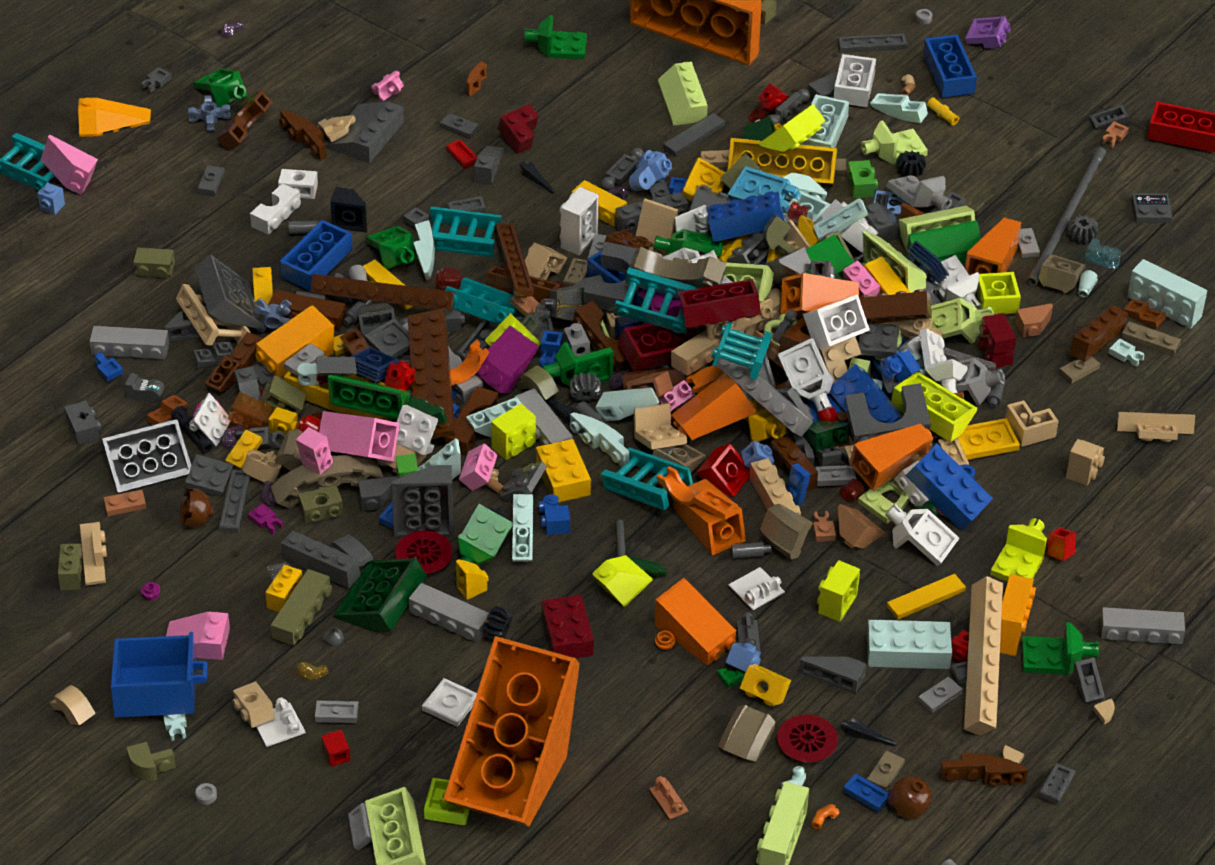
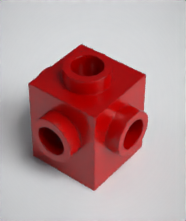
[757,83,789,112]
[384,360,416,391]
[951,630,969,663]

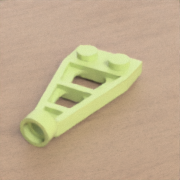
[858,478,910,524]

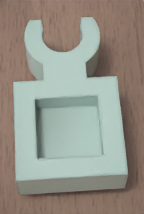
[1109,339,1145,366]
[163,714,187,741]

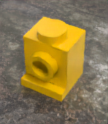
[268,407,299,435]

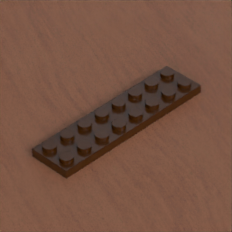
[407,308,455,439]

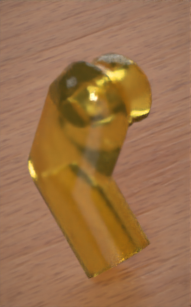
[298,662,329,679]

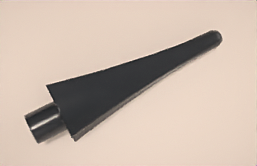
[519,161,555,193]
[544,397,575,424]
[840,717,896,746]

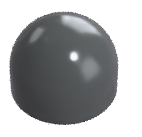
[270,431,285,450]
[322,627,344,646]

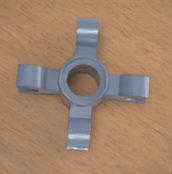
[188,95,231,131]
[254,299,292,333]

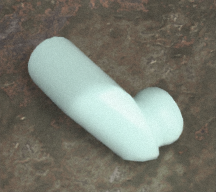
[781,766,806,789]

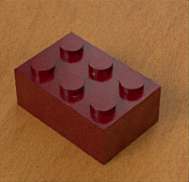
[541,594,594,658]

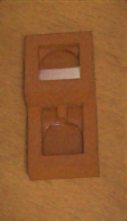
[467,61,487,97]
[1123,299,1166,328]
[146,395,188,425]

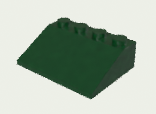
[333,558,427,632]

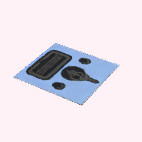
[874,190,908,214]

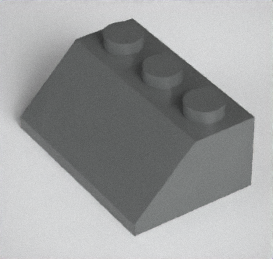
[763,247,811,287]

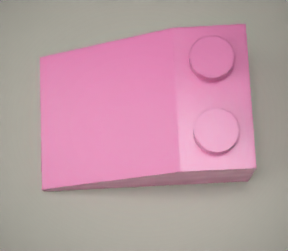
[41,135,98,195]
[166,612,230,660]

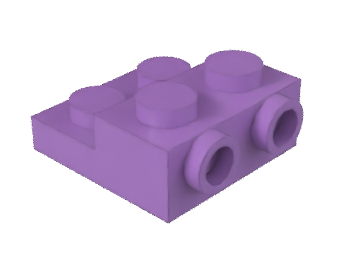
[965,16,1011,48]

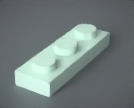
[813,198,868,240]

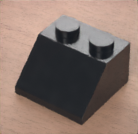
[330,187,368,233]

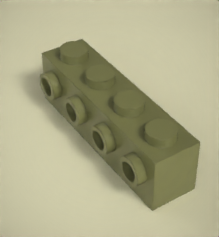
[271,569,332,646]

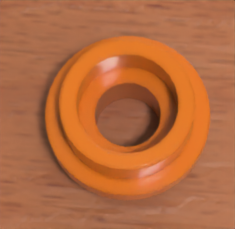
[655,631,675,650]

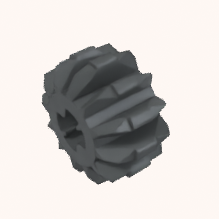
[1068,215,1098,244]
[570,372,601,402]

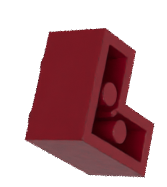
[498,104,539,154]

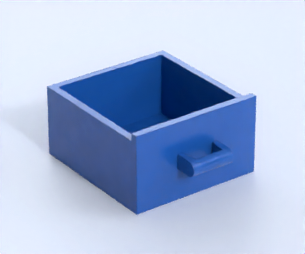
[111,632,208,717]

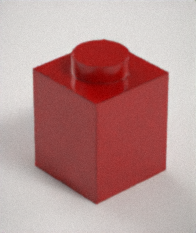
[1047,527,1076,561]
[321,730,351,767]

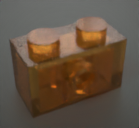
[228,392,275,429]

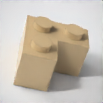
[525,243,567,280]
[818,336,861,384]
[1005,400,1058,447]
[1066,439,1105,486]

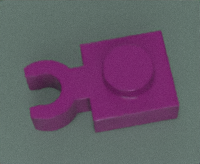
[248,503,283,534]

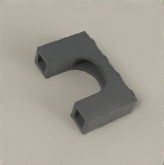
[583,242,640,311]
[844,383,931,444]

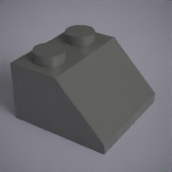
[864,202,901,242]

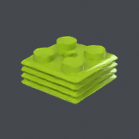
[424,778,469,825]

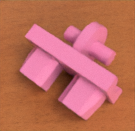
[372,71,404,101]
[657,380,696,412]

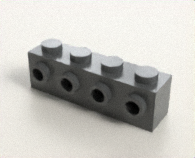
[615,192,688,231]
[727,231,789,265]
[281,531,360,588]

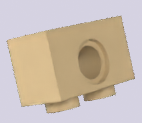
[232,681,275,728]

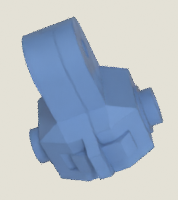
[629,150,672,191]

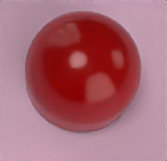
[817,407,837,422]

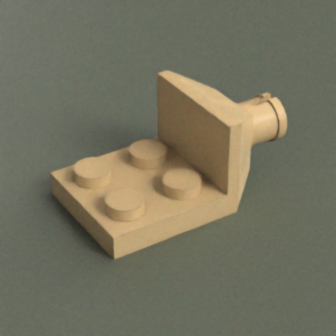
[634,403,687,450]

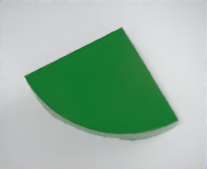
[716,668,745,689]

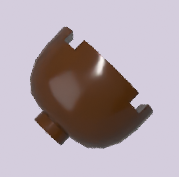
[180,488,213,528]
[887,775,932,819]

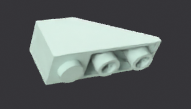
[595,388,659,421]

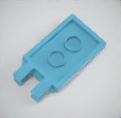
[728,166,801,214]

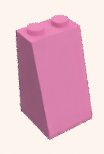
[319,411,400,462]

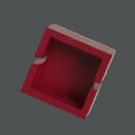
[977,313,1016,369]

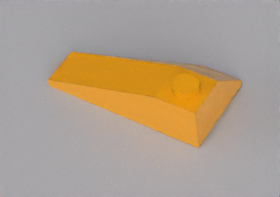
[78,98,151,137]

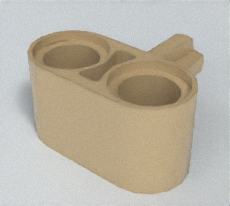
[242,450,282,484]

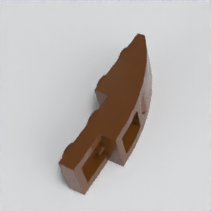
[279,110,326,161]
[204,331,263,392]
[940,753,1028,786]

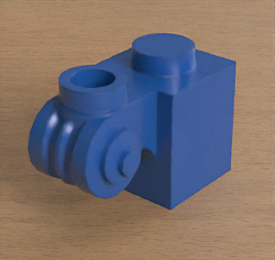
[538,330,563,367]
[882,350,921,383]
[539,494,570,535]

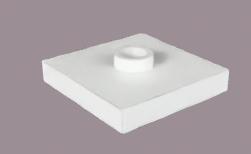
[422,678,477,727]

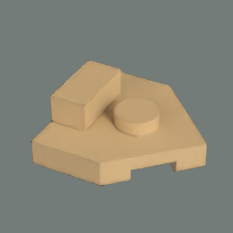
[317,115,356,142]

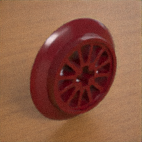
[395,530,453,574]
[777,714,838,762]

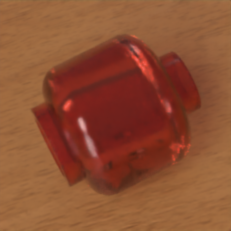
[436,267,464,291]

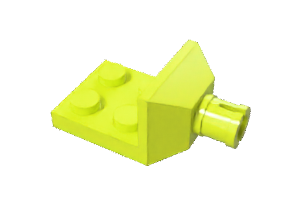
[990,518,1047,582]

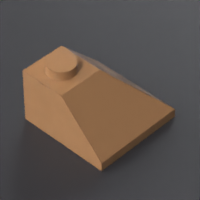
[838,504,885,549]

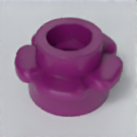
[140,582,160,601]

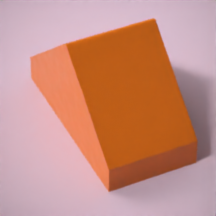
[630,0,762,66]
[443,636,580,827]

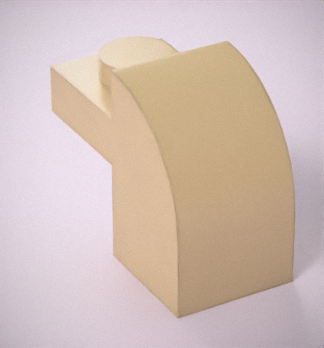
[50,685,96,725]

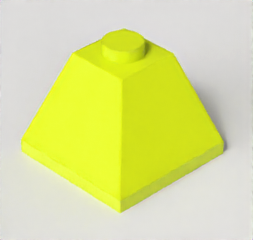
[592,555,653,608]

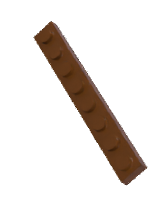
[495,224,534,298]
[311,274,455,311]

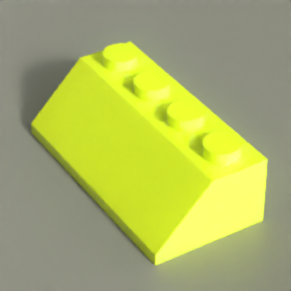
[759,104,825,152]
[891,371,977,442]

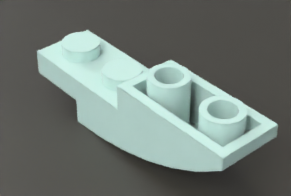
[570,412,630,467]
[512,494,533,562]

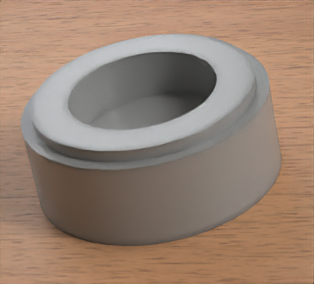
[915,9,932,24]
[195,783,217,805]

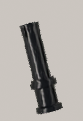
[171,406,213,453]

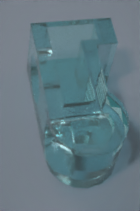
[1085,237,1121,268]

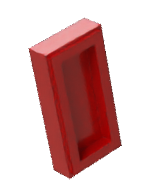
[446,139,477,169]

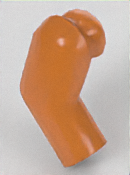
[811,804,839,830]

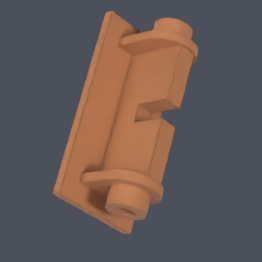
[649,776,689,820]

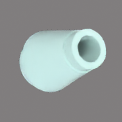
[1078,270,1098,298]

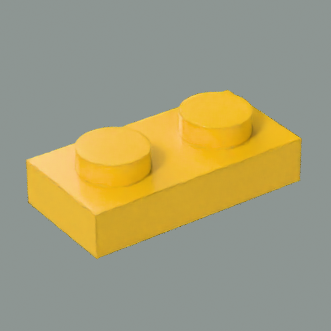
[225,430,263,470]

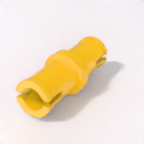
[927,97,959,126]

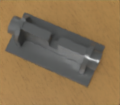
[737,612,760,652]

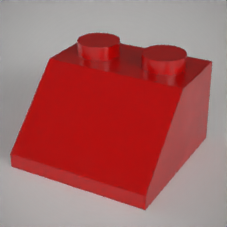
[696,443,750,498]

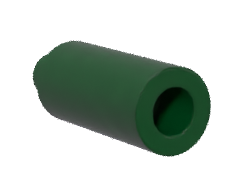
[629,556,668,578]

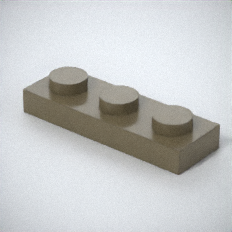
[1121,321,1181,356]

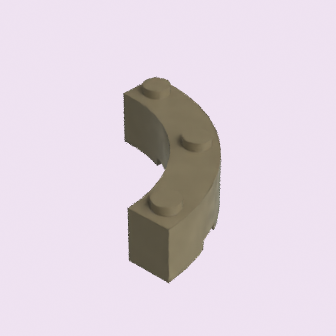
[629,247,727,288]
[271,455,384,509]

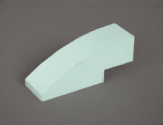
[870,94,928,123]
[413,220,435,281]

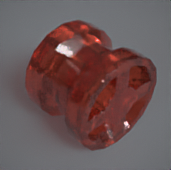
[787,201,808,221]
[840,479,864,503]

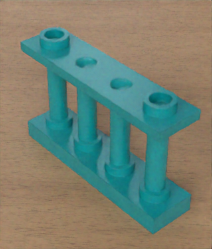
[0,133,55,191]
[430,207,502,257]
[614,267,699,334]
[445,278,524,325]
[711,321,773,380]
[601,447,693,510]

